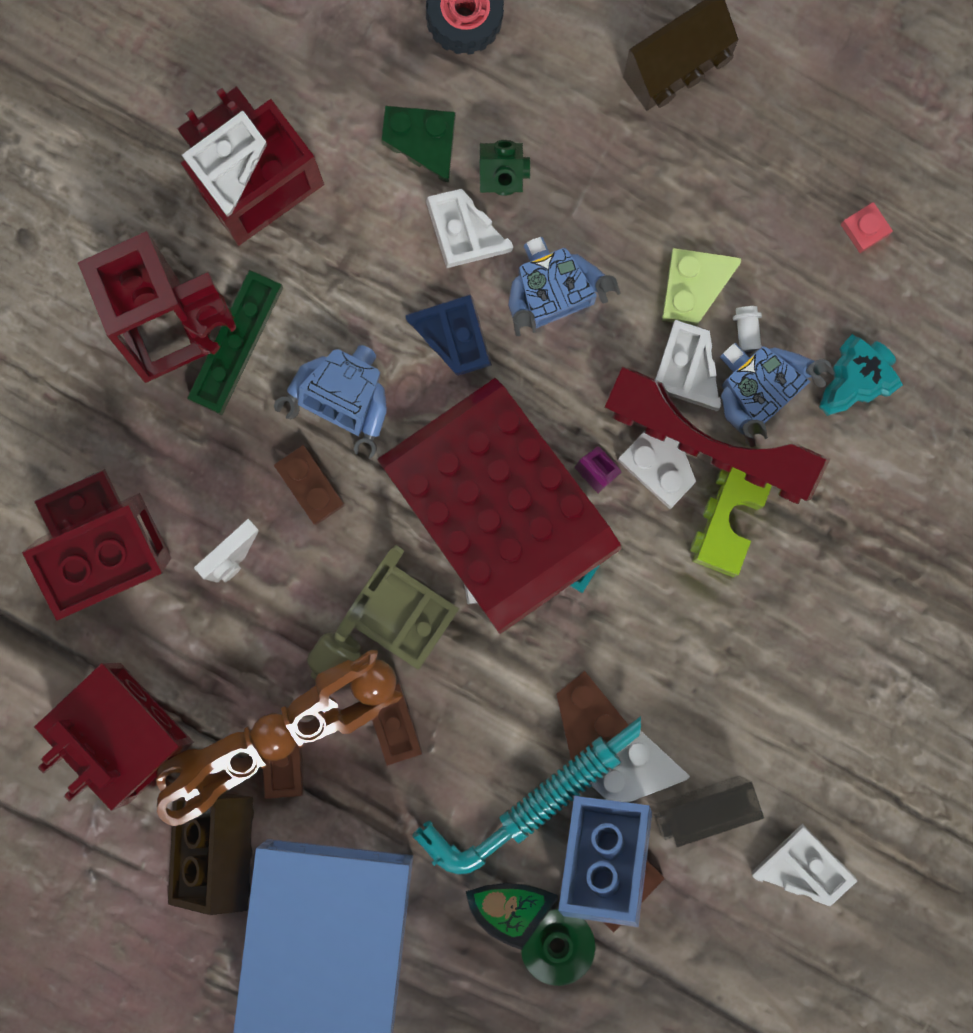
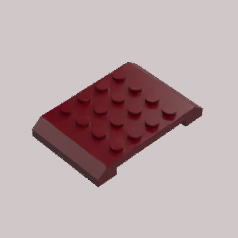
[377,378,622,634]

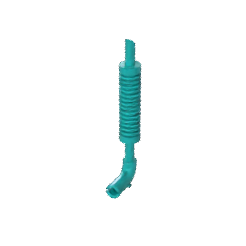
[412,716,641,875]

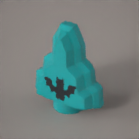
[819,334,903,416]

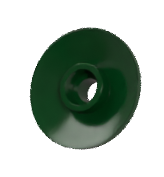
[521,909,596,986]

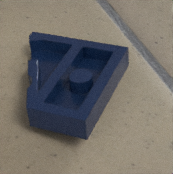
[405,295,492,376]

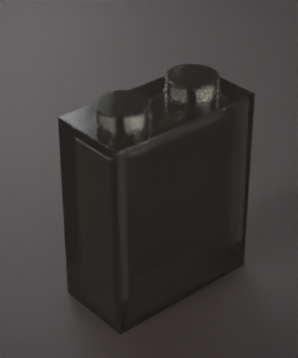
[653,776,764,847]

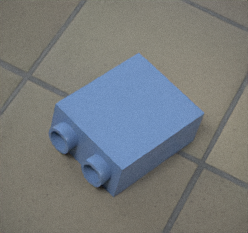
[233,839,413,1033]

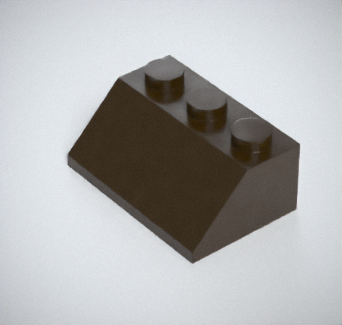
[623,0,739,111]
[168,793,254,915]

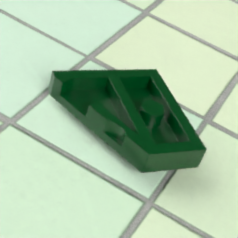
[381,106,456,182]

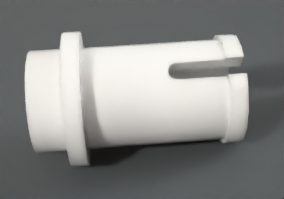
[733,306,762,352]

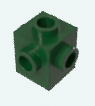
[480,140,530,196]

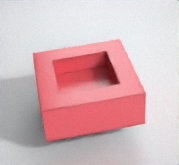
[841,202,893,253]

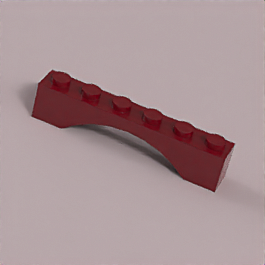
[604,367,830,504]

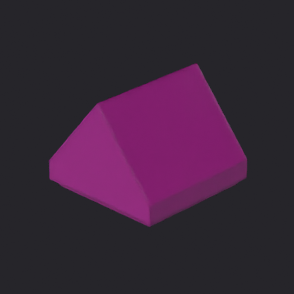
[574,446,622,494]

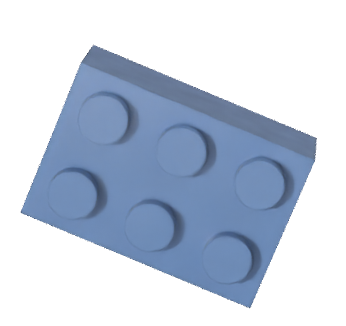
[558,796,652,927]

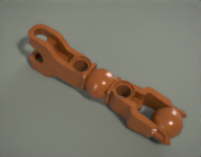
[156,650,403,826]

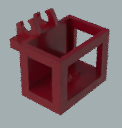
[177,86,324,246]
[78,231,236,383]
[22,469,171,621]
[34,663,194,811]

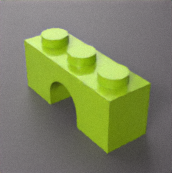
[690,467,772,577]

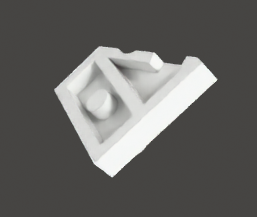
[182,111,267,217]
[426,189,513,268]
[655,320,721,411]
[617,431,696,509]
[194,519,259,583]
[591,730,690,803]
[751,824,857,906]

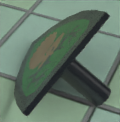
[466,883,559,950]

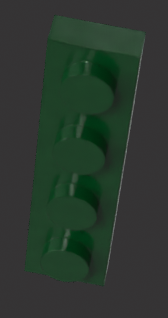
[187,270,283,416]

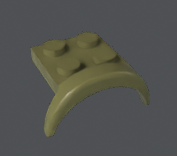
[335,545,459,670]

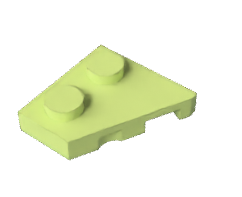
[662,248,741,326]

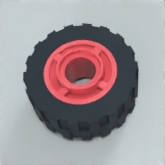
[426,0,504,55]

